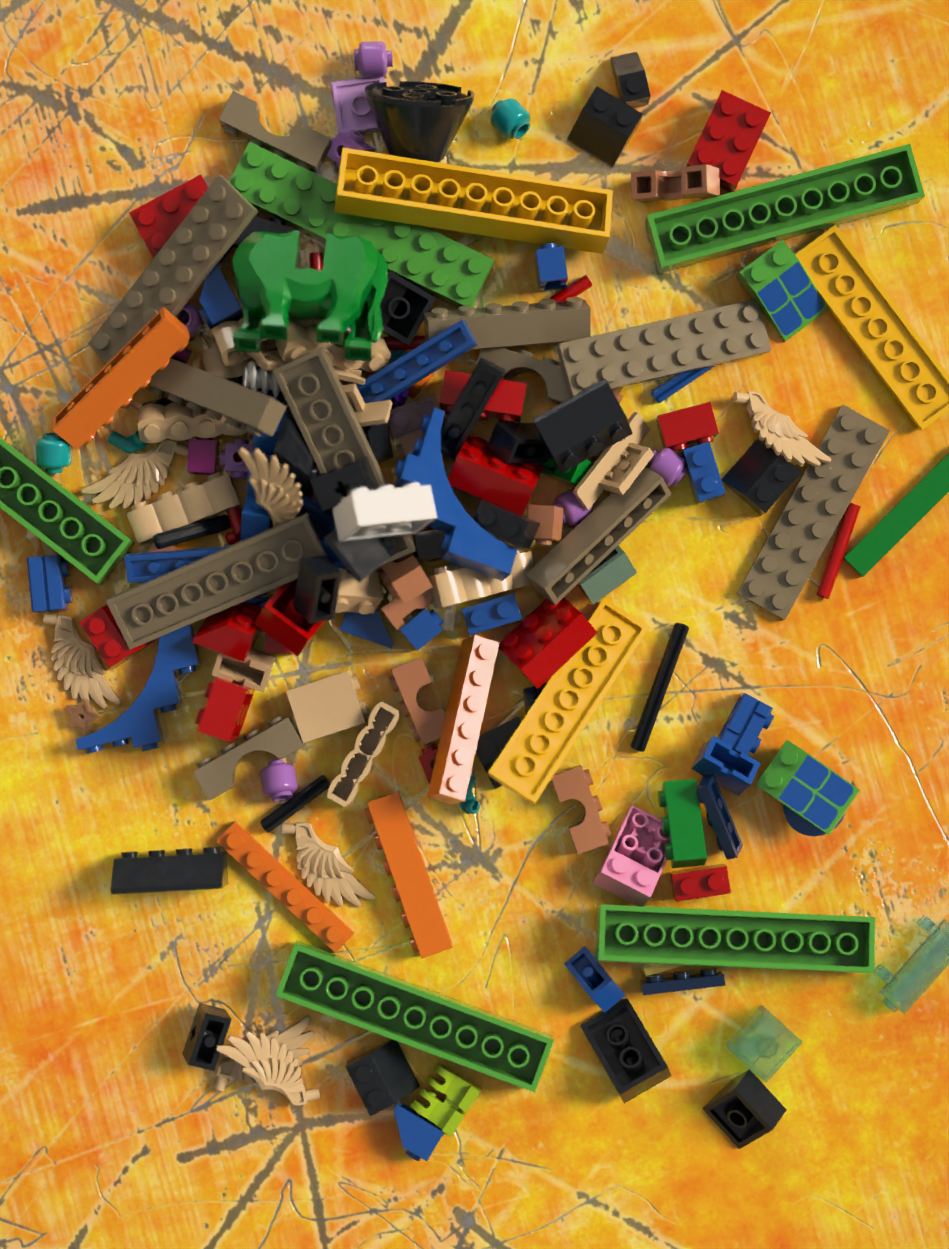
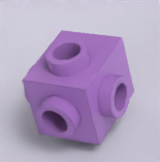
[327,130,376,169]
[220,439,253,479]

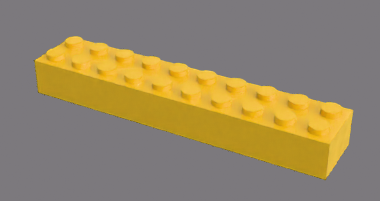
[334,148,613,254]

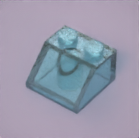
[726,1005,803,1083]

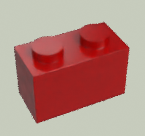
[656,402,719,452]
[670,864,731,902]

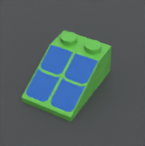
[736,239,828,342]
[756,740,861,836]

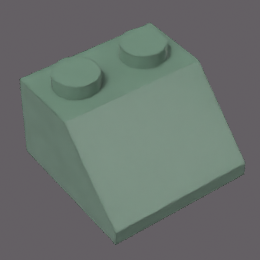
[577,545,637,605]

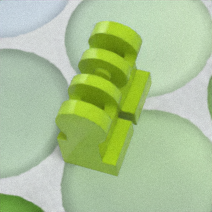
[411,1063,481,1137]

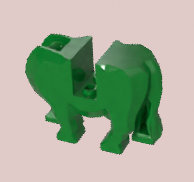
[232,230,388,361]

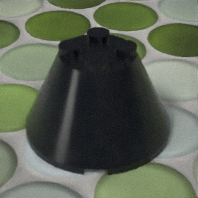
[365,81,474,163]

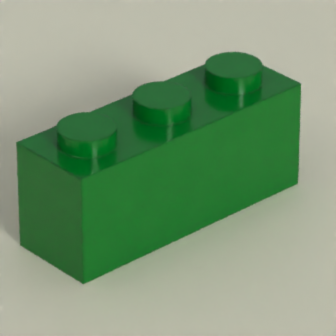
[658,779,707,868]

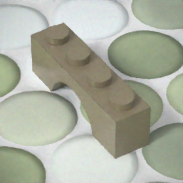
[218,91,331,173]
[474,346,570,405]
[193,715,306,800]

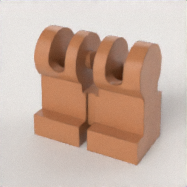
[380,589,432,631]

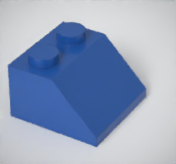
[199,264,244,329]

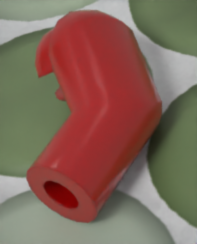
[225,506,242,545]

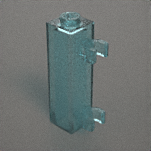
[874,915,949,1014]

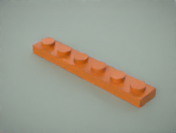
[216,821,355,953]

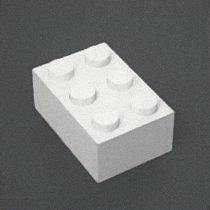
[333,483,437,542]

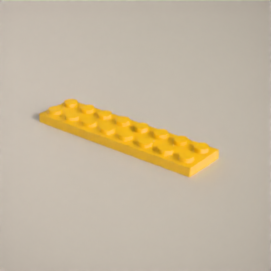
[795,224,949,431]
[487,598,650,806]

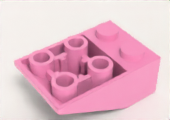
[593,805,668,906]

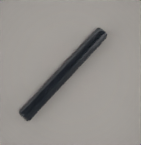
[631,623,689,752]

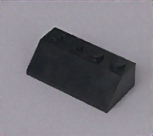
[111,847,228,894]

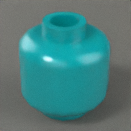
[491,98,530,139]
[36,433,72,473]

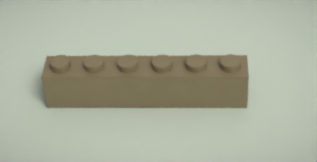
[424,297,590,349]
[148,358,287,437]
[526,467,672,605]

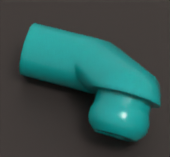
[107,431,148,453]
[459,775,480,814]

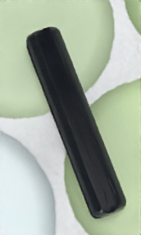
[153,515,231,549]
[260,775,331,833]

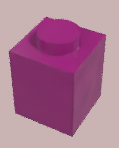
[187,437,219,475]

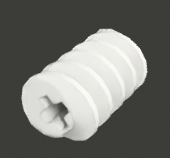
[242,360,286,400]

